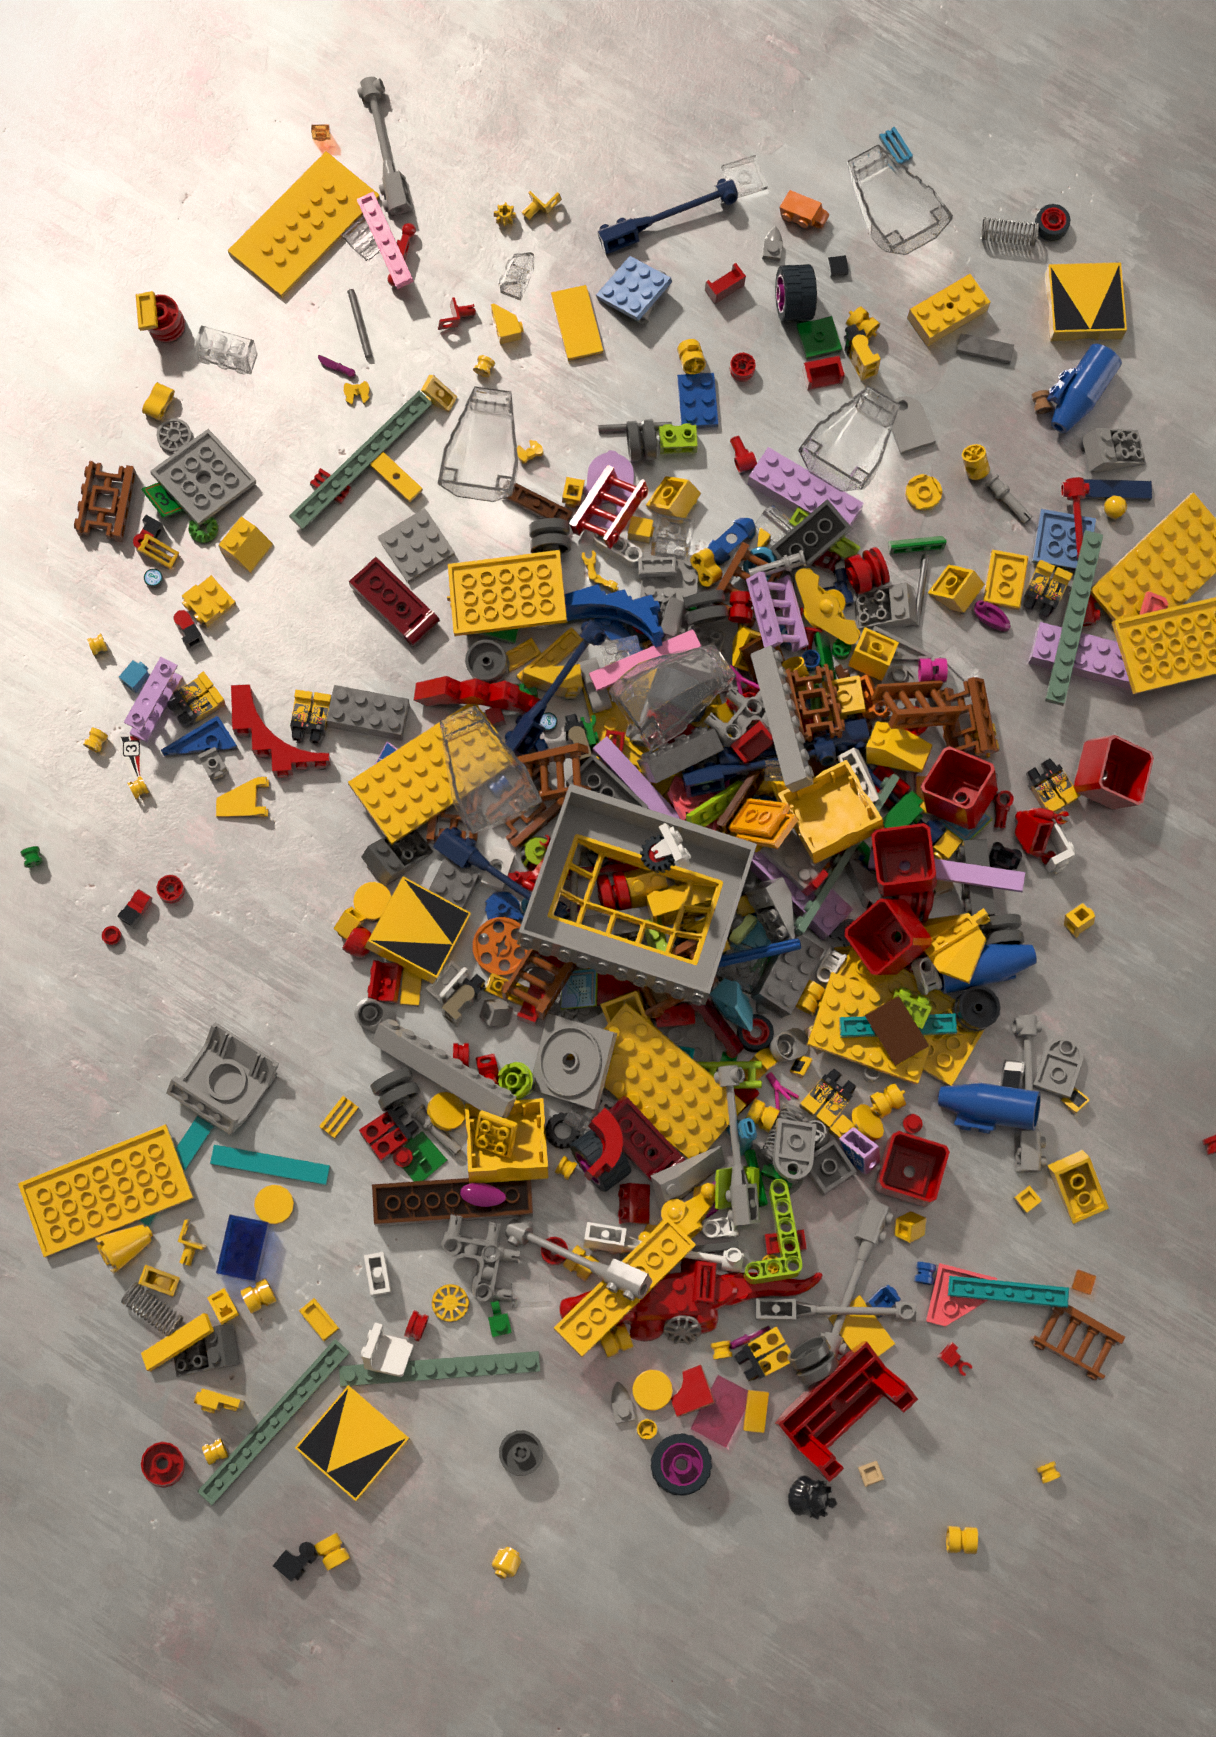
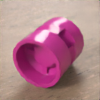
[918,658,948,683]

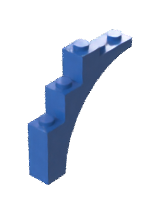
[564,584,664,648]

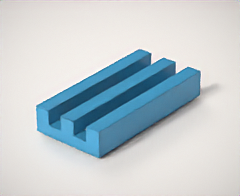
[879,127,913,166]

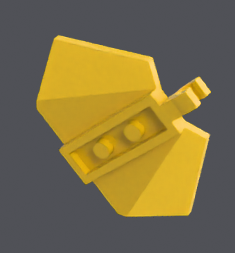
[921,908,991,984]

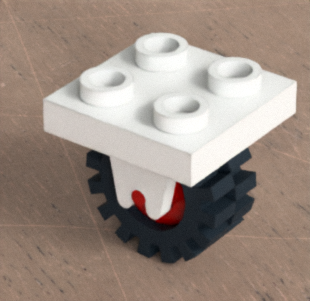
[640,823,691,873]

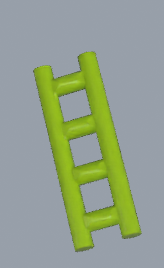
[697,1061,762,1088]

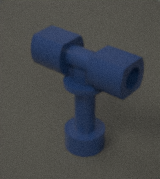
[823,568,854,608]

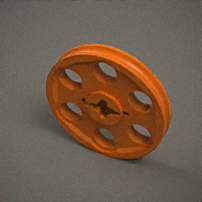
[472,917,528,975]

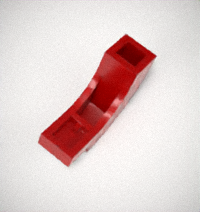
[584,1108,623,1181]

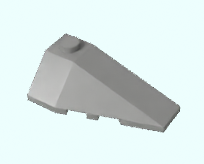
[651,1145,725,1210]

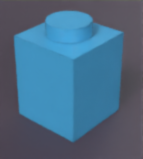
[119,660,150,693]

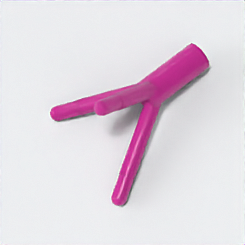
[726,665,760,695]
[766,1072,799,1117]

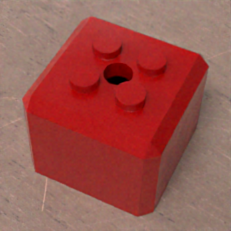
[1073,735,1154,809]
[921,746,998,830]
[871,823,937,897]
[845,898,932,975]
[874,1131,950,1207]

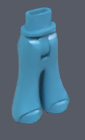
[726,1118,757,1156]

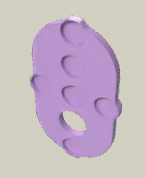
[584,450,634,530]

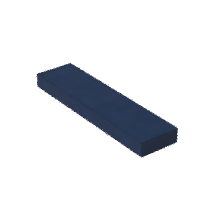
[1084,479,1152,501]

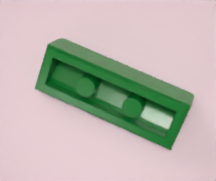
[888,536,947,555]
[814,632,836,682]

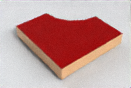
[671,1365,715,1418]

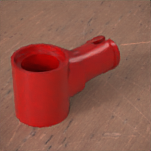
[730,436,757,473]
[993,790,1014,828]

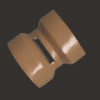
[1032,390,1053,414]

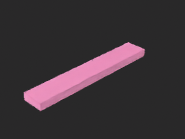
[357,192,414,289]
[589,630,701,691]

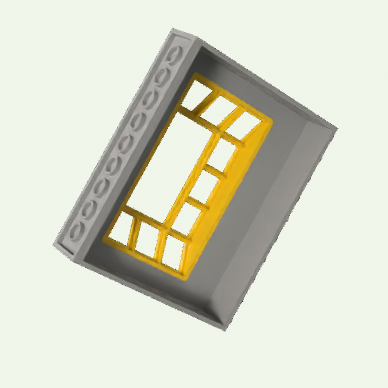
[517,784,757,1006]

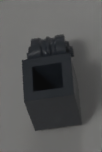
[273,1542,319,1582]

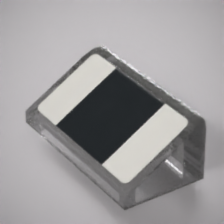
[1000,1060,1025,1089]

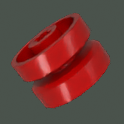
[596,870,632,911]

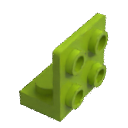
[893,986,932,1029]
[715,1166,759,1210]

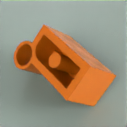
[779,190,829,229]
[860,674,891,720]

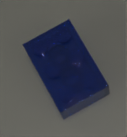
[216,1214,271,1283]

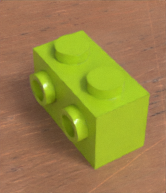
[659,423,697,454]

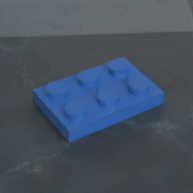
[677,373,718,428]

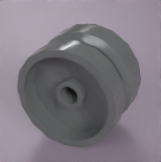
[626,419,657,462]
[529,518,571,555]
[683,590,729,625]
[465,639,510,684]
[979,914,1025,945]
[370,1067,421,1111]
[787,1336,840,1385]
[499,1430,543,1476]

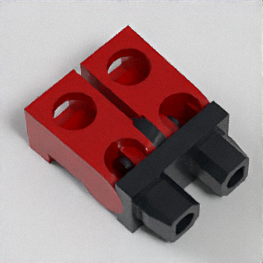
[359,1105,419,1163]

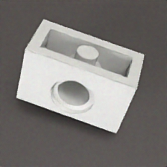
[479,846,515,892]
[364,1252,392,1297]

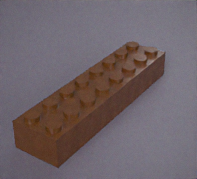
[372,1178,533,1227]

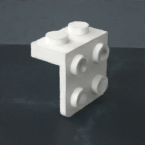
[1045,822,1075,874]
[425,960,469,1004]
[361,1323,414,1377]

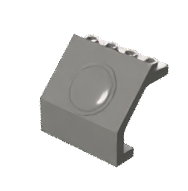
[166,1022,279,1135]

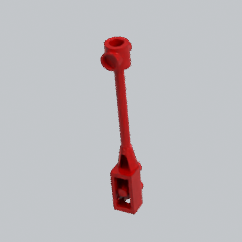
[1061,477,1100,627]

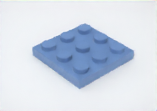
[596,256,672,321]
[1032,509,1096,571]

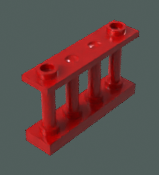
[569,465,649,549]

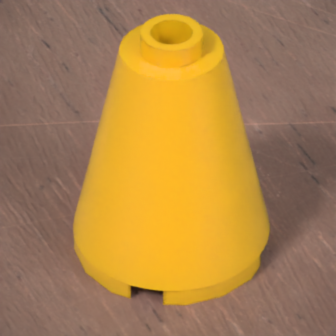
[95,1224,153,1274]

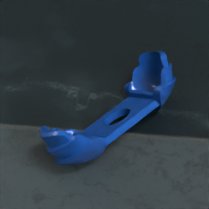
[707,518,756,565]

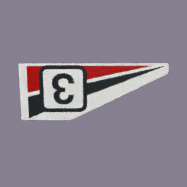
[120,734,141,781]

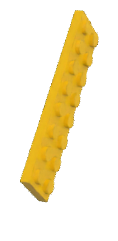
[554,1217,696,1358]

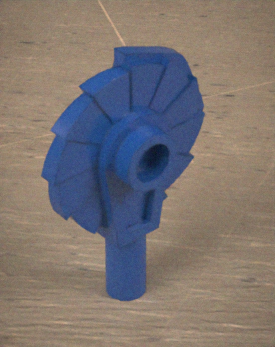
[485,892,525,926]

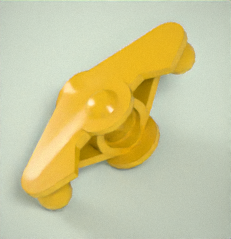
[795,568,861,644]
[638,1183,715,1241]

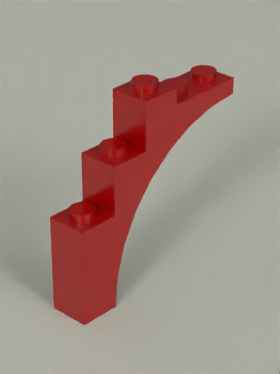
[413,676,541,714]
[231,684,331,778]

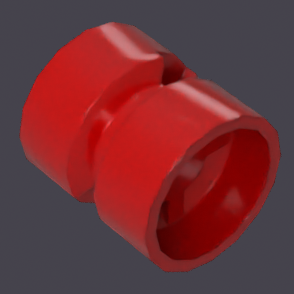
[728,591,753,624]

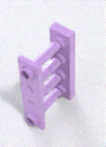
[746,572,809,652]
[124,657,183,743]

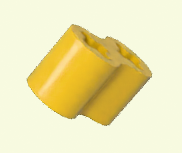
[142,382,175,421]
[690,548,723,587]

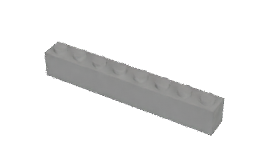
[751,645,814,793]
[371,1019,517,1118]

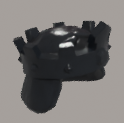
[788,1475,838,1520]

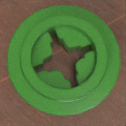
[188,517,218,543]

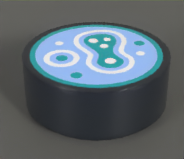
[144,568,163,588]
[540,712,558,732]

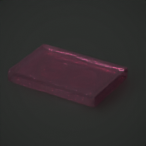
[690,1375,748,1448]

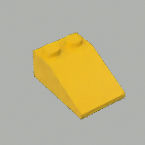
[521,664,583,699]
[866,721,933,773]
[1047,1150,1109,1224]

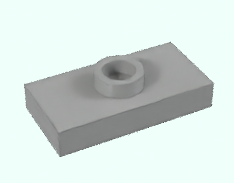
[638,557,677,578]

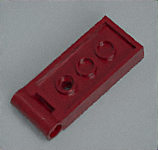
[349,557,440,646]
[608,1096,686,1182]

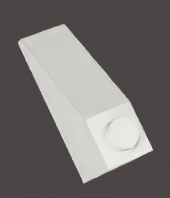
[837,748,879,802]

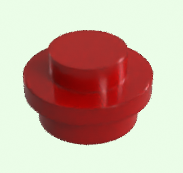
[102,926,121,945]
[903,1114,923,1134]
[393,1147,413,1167]

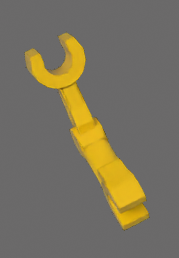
[581,550,619,593]

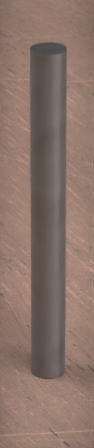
[347,289,372,358]
[598,421,672,432]
[912,554,929,627]

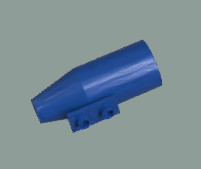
[1046,344,1122,433]
[937,944,1037,994]
[938,1083,1041,1134]

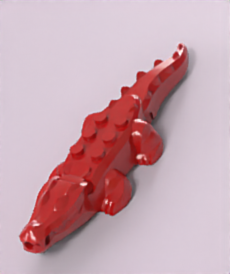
[559,1258,823,1342]

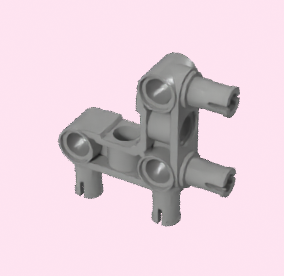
[704,687,801,747]
[441,1214,520,1302]

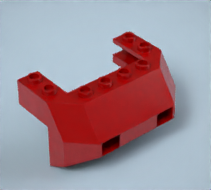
[775,1341,918,1482]

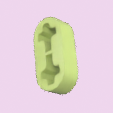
[729,913,758,945]

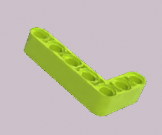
[744,1179,802,1284]

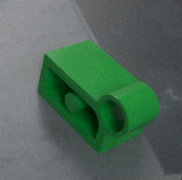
[883,791,924,828]

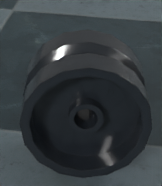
[952,986,1001,1033]

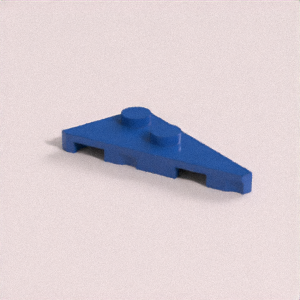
[161,715,237,756]

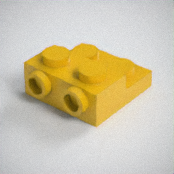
[181,575,236,627]
[821,675,866,722]
[194,1388,245,1414]

